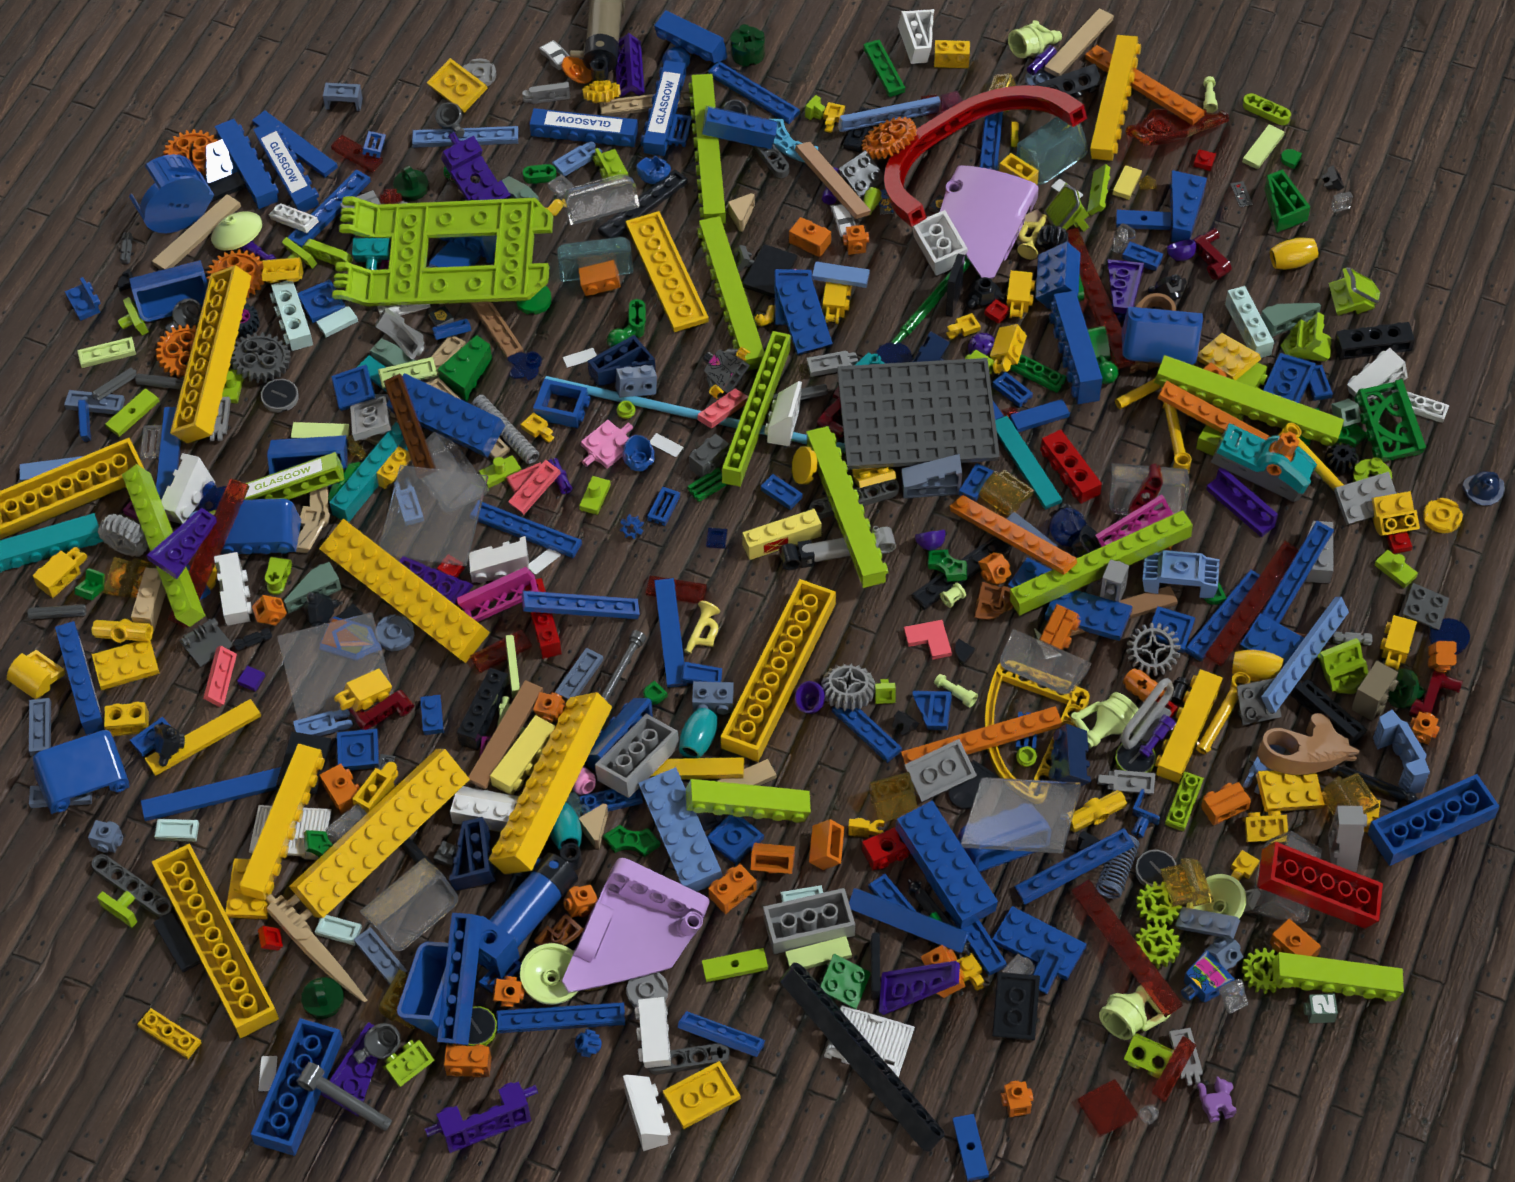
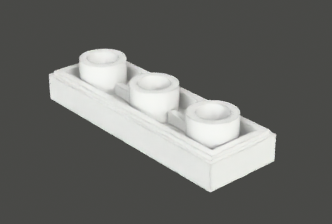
[269,203,319,233]
[1389,392,1449,423]

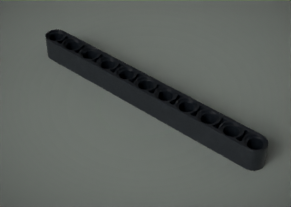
[780,963,945,1152]

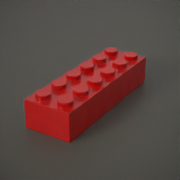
[1257,841,1383,929]

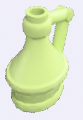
[1008,20,1062,59]
[1071,692,1138,748]
[1099,982,1171,1040]

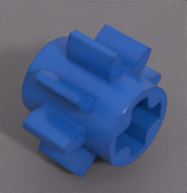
[620,514,644,539]
[575,1029,602,1058]

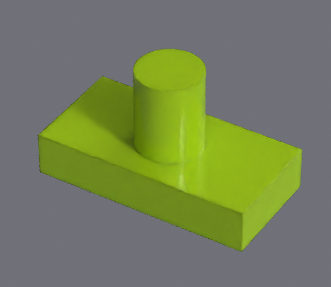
[282,237,317,269]
[118,297,149,336]
[222,368,244,404]
[479,455,521,489]
[579,476,611,515]
[1374,550,1418,588]
[97,891,137,928]

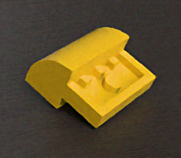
[262,257,304,283]
[1371,491,1420,536]
[7,650,65,699]

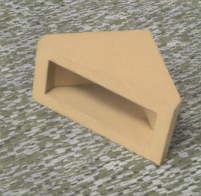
[728,193,755,232]
[579,804,608,850]

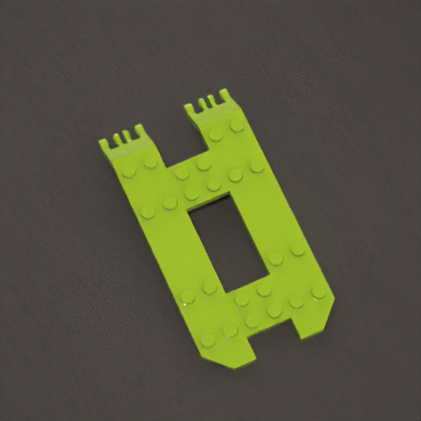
[332,196,553,306]

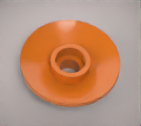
[561,56,592,84]

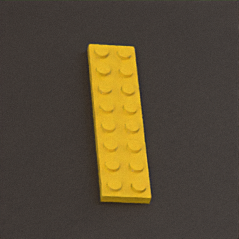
[625,211,709,332]

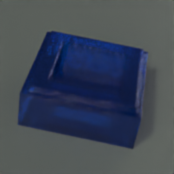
[706,527,728,549]

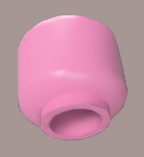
[572,766,596,795]

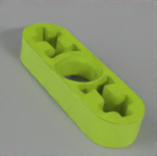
[1243,93,1291,125]
[303,239,353,265]

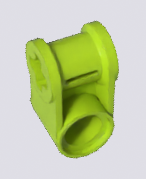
[265,557,292,595]

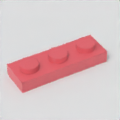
[697,388,749,429]
[508,460,561,515]
[203,646,237,707]

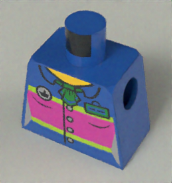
[1181,950,1235,1002]

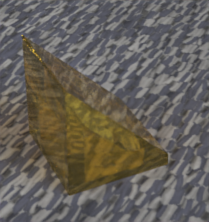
[1139,175,1157,189]

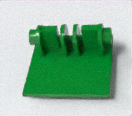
[820,954,871,1009]

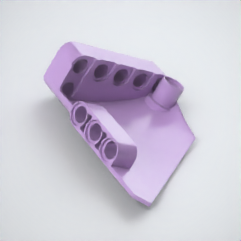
[940,166,1039,279]
[562,858,710,993]

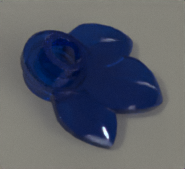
[507,351,542,380]
[199,481,232,512]

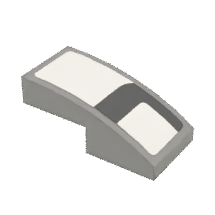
[539,40,569,70]
[831,204,856,240]

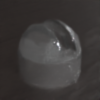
[1139,1105,1159,1124]

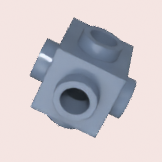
[88,820,123,853]
[1204,937,1243,970]

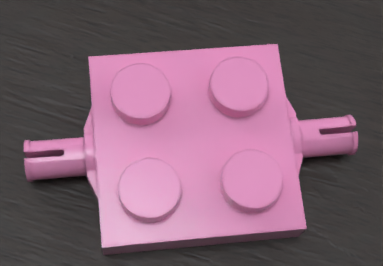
[581,420,633,469]

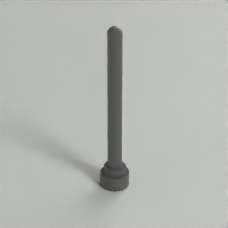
[601,630,646,701]

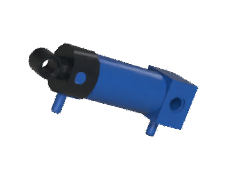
[478,843,583,978]

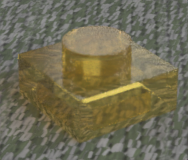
[346,435,367,460]

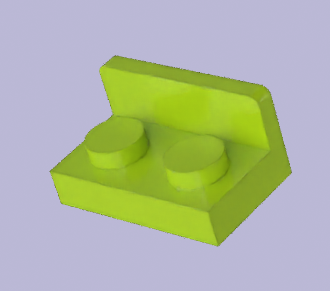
[593,148,629,185]
[382,1040,435,1087]

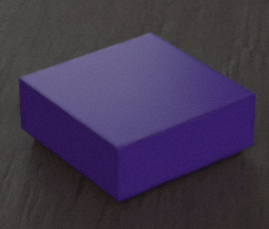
[237,666,265,692]

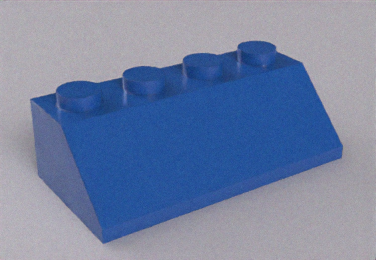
[654,10,728,63]
[702,105,777,149]
[585,698,653,772]

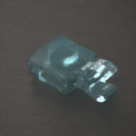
[566,792,590,818]

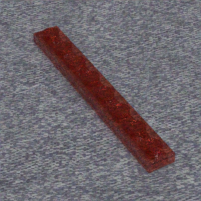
[168,478,250,628]
[1205,541,1299,666]
[1072,879,1183,1017]

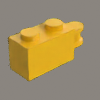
[1006,270,1035,319]
[822,282,852,324]
[990,324,1027,374]
[33,547,87,598]
[1380,615,1417,671]
[334,669,392,712]
[352,762,398,815]

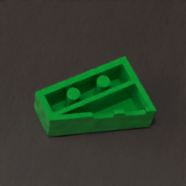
[1264,169,1311,233]
[438,335,492,402]

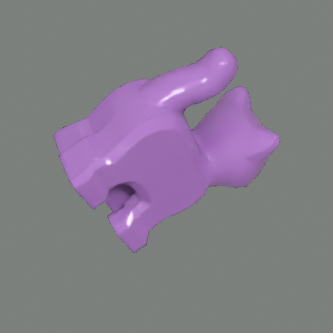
[1197,1076,1237,1123]

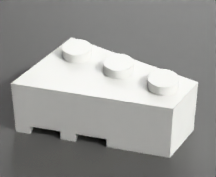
[898,9,934,64]
[1347,348,1408,404]
[161,453,215,524]
[469,536,530,583]
[214,552,253,626]
[635,997,671,1068]

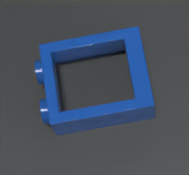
[533,379,590,428]

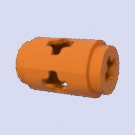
[1123,668,1165,702]

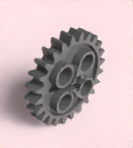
[230,332,291,383]

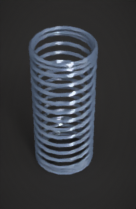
[1096,834,1140,899]

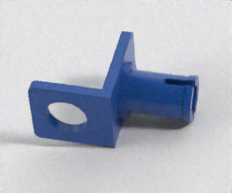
[1131,789,1160,838]

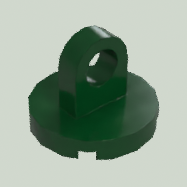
[393,166,429,201]
[1387,668,1426,709]
[301,977,344,1019]

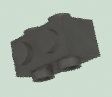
[689,433,729,478]

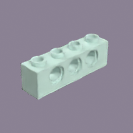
[270,281,313,351]
[1225,286,1274,358]

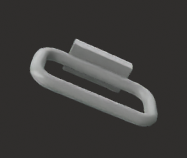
[1121,678,1174,749]

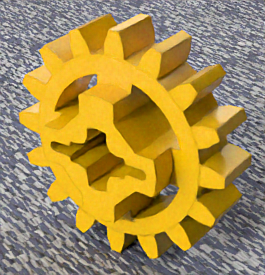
[582,80,621,103]

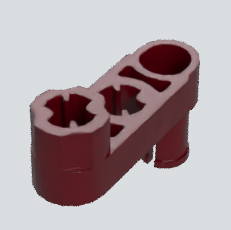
[1192,228,1232,280]
[817,386,844,439]
[1128,463,1163,520]
[1409,670,1463,718]
[347,690,414,730]

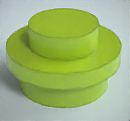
[617,401,635,419]
[1016,746,1037,767]

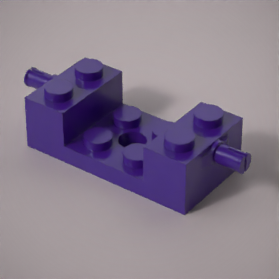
[441,132,511,201]
[424,1082,538,1153]

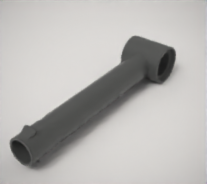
[296,1062,392,1131]

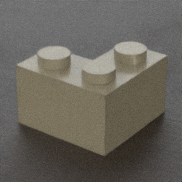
[1351,661,1399,721]

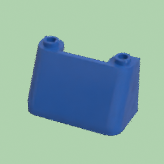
[33,730,129,814]

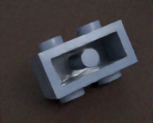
[615,365,657,398]
[692,681,734,715]

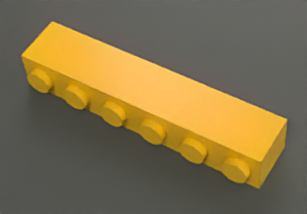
[1155,669,1223,784]

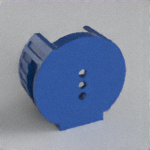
[129,154,214,233]

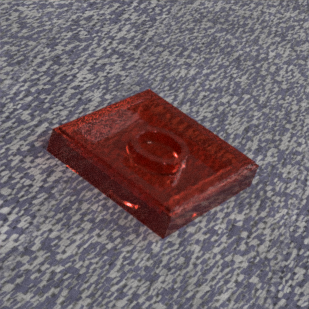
[1078,1079,1138,1137]

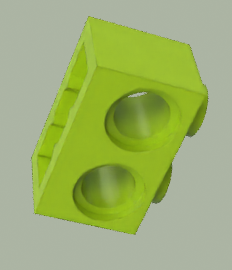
[1124,1033,1176,1078]

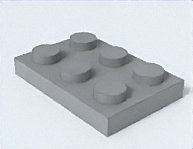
[350,395,391,441]
[1334,472,1396,525]
[904,739,977,802]

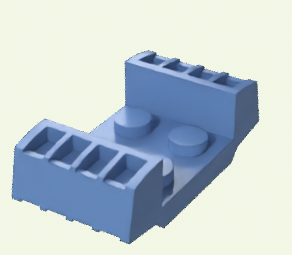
[1143,550,1220,598]
[1373,709,1430,793]

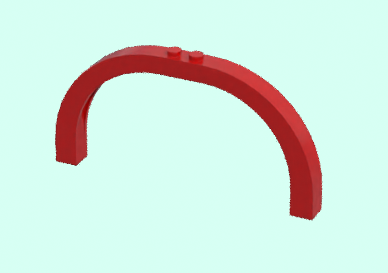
[884,85,1087,227]

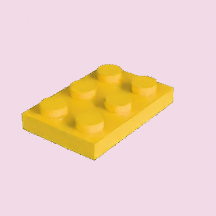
[427,58,488,113]
[1197,333,1261,381]
[92,640,160,690]
[1256,770,1325,812]
[225,858,272,919]
[663,1061,741,1129]

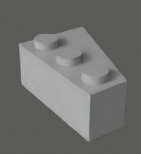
[1304,521,1333,584]
[1328,806,1367,872]

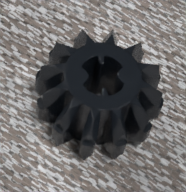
[1037,225,1068,250]
[1325,442,1358,475]

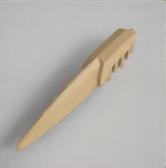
[266,894,368,1002]

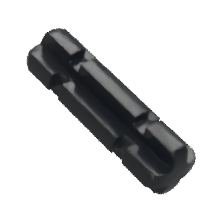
[233,628,272,651]

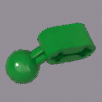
[607,299,646,348]
[1087,326,1118,384]

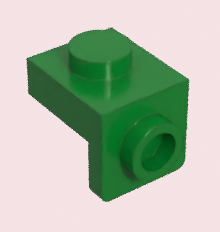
[75,568,105,601]

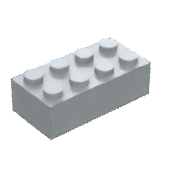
[595,714,679,798]
[763,888,855,954]

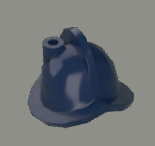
[1462,471,1505,505]

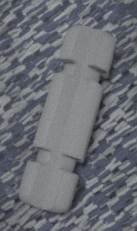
[1333,632,1372,645]

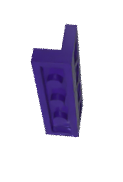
[616,33,645,97]
[1206,467,1278,537]

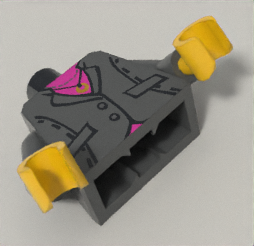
[703,347,750,399]

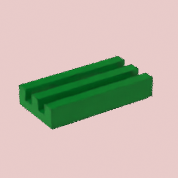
[687,467,728,502]

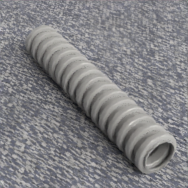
[472,395,539,464]

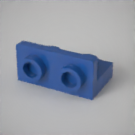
[65,277,101,321]

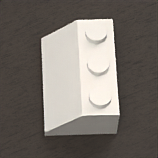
[913,210,968,276]
[765,381,802,446]
[450,786,519,832]
[623,1075,671,1151]

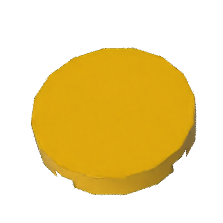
[792,446,817,485]
[1423,498,1463,533]

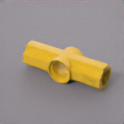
[91,619,153,643]
[1065,790,1127,833]

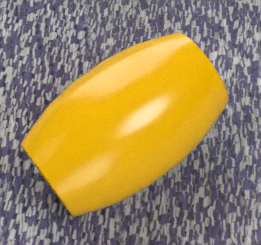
[1269,238,1318,269]
[1232,650,1284,682]

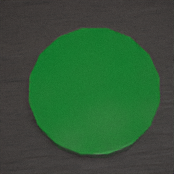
[516,286,552,314]

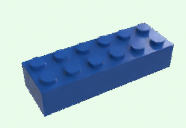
[1049,291,1103,404]
[386,373,506,458]
[1368,774,1500,866]
[895,801,998,929]
[251,1018,343,1156]

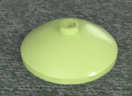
[211,211,262,251]
[1186,874,1246,919]
[520,943,578,1005]

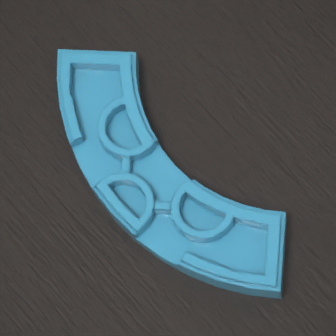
[771,119,818,162]

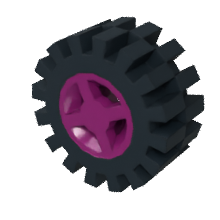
[237,303,260,338]

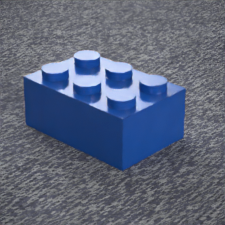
[1035,242,1080,309]

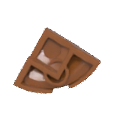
[974,582,1013,619]
[534,913,584,946]

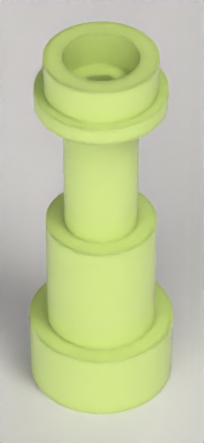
[1203,76,1218,113]
[934,674,978,708]

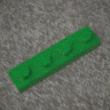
[863,40,905,97]

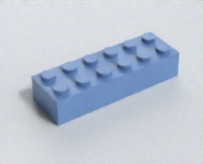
[638,767,723,892]

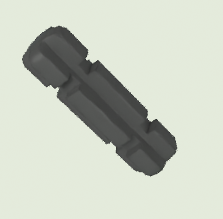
[120,232,133,264]

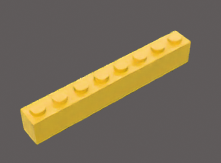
[1090,35,1141,161]
[239,744,325,901]

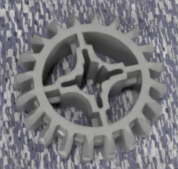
[98,514,148,557]
[1126,623,1181,676]
[821,663,875,711]

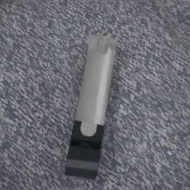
[779,526,896,570]

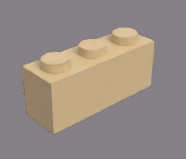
[131,567,166,631]

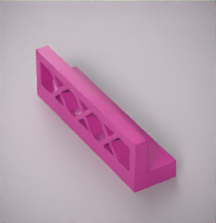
[1095,494,1174,547]
[457,567,539,622]

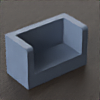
[323,83,363,111]

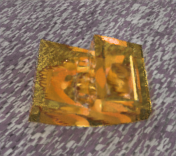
[103,557,153,598]

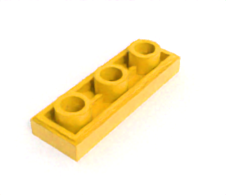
[137,1008,202,1059]

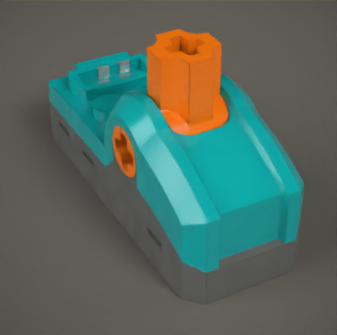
[1211,423,1317,502]

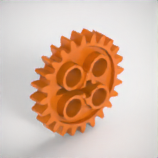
[861,116,917,160]
[163,129,218,175]
[206,249,265,298]
[156,324,196,378]

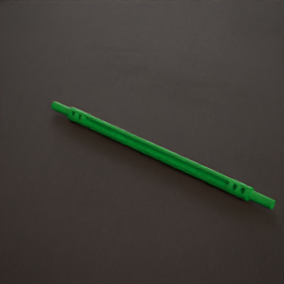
[891,255,972,348]

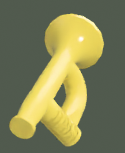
[1017,214,1047,260]
[684,601,720,654]

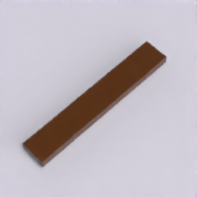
[383,373,437,480]

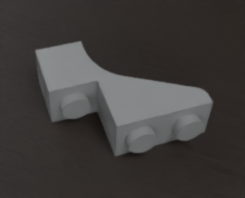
[376,307,424,360]

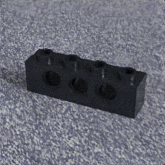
[1032,64,1103,99]
[1334,322,1415,360]
[457,668,510,751]

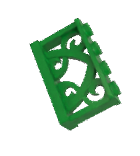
[1354,379,1426,462]

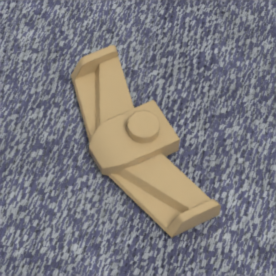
[296,486,330,553]

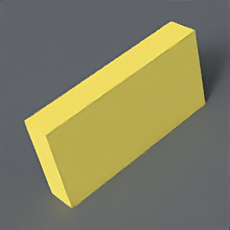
[1112,165,1142,200]

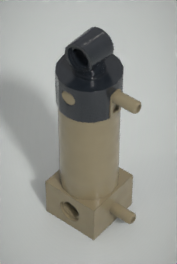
[570,0,625,81]

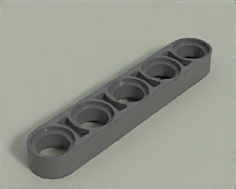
[810,479,899,519]
[92,854,173,918]

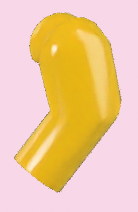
[546,199,563,216]
[754,305,775,327]

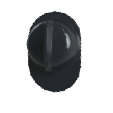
[1072,525,1101,559]

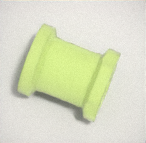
[940,583,966,608]

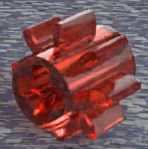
[380,189,402,204]

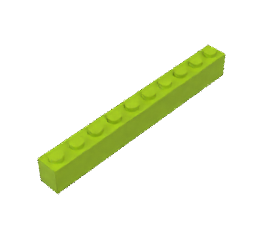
[689,74,726,224]
[697,216,765,371]
[722,331,791,487]
[1154,355,1344,446]
[806,426,888,588]
[122,464,205,627]
[1010,510,1193,616]

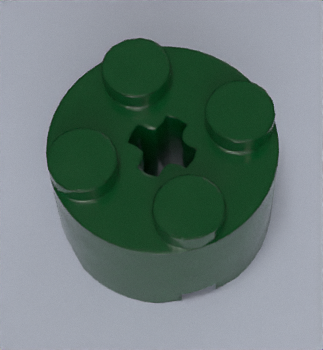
[730,24,765,66]

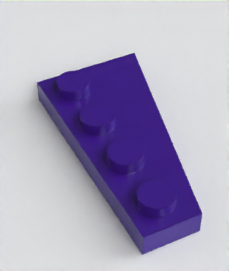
[1107,259,1144,314]
[147,508,217,579]
[399,556,473,606]
[879,961,960,1015]
[322,1022,378,1117]

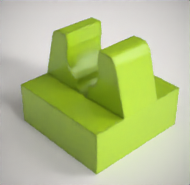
[805,95,825,120]
[875,679,896,704]

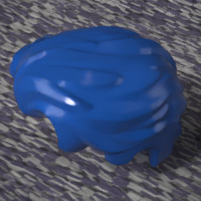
[636,156,671,184]
[623,435,655,471]

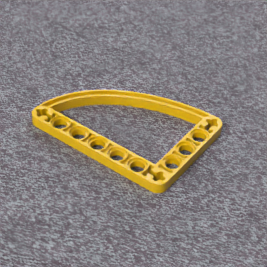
[985,661,1090,806]

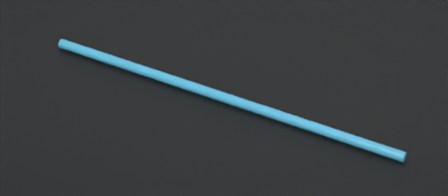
[545,376,845,453]

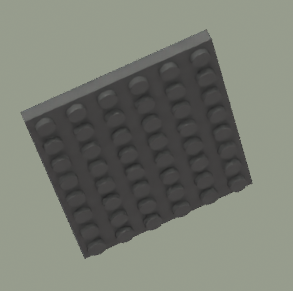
[837,358,1000,469]

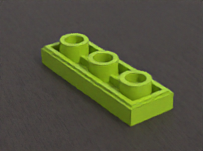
[1087,164,1110,215]
[105,388,160,437]
[1165,771,1204,831]
[702,948,768,982]

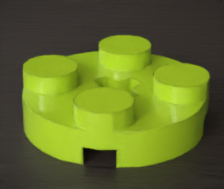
[1352,457,1392,482]

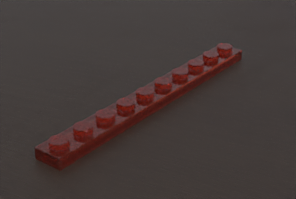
[1066,228,1135,368]

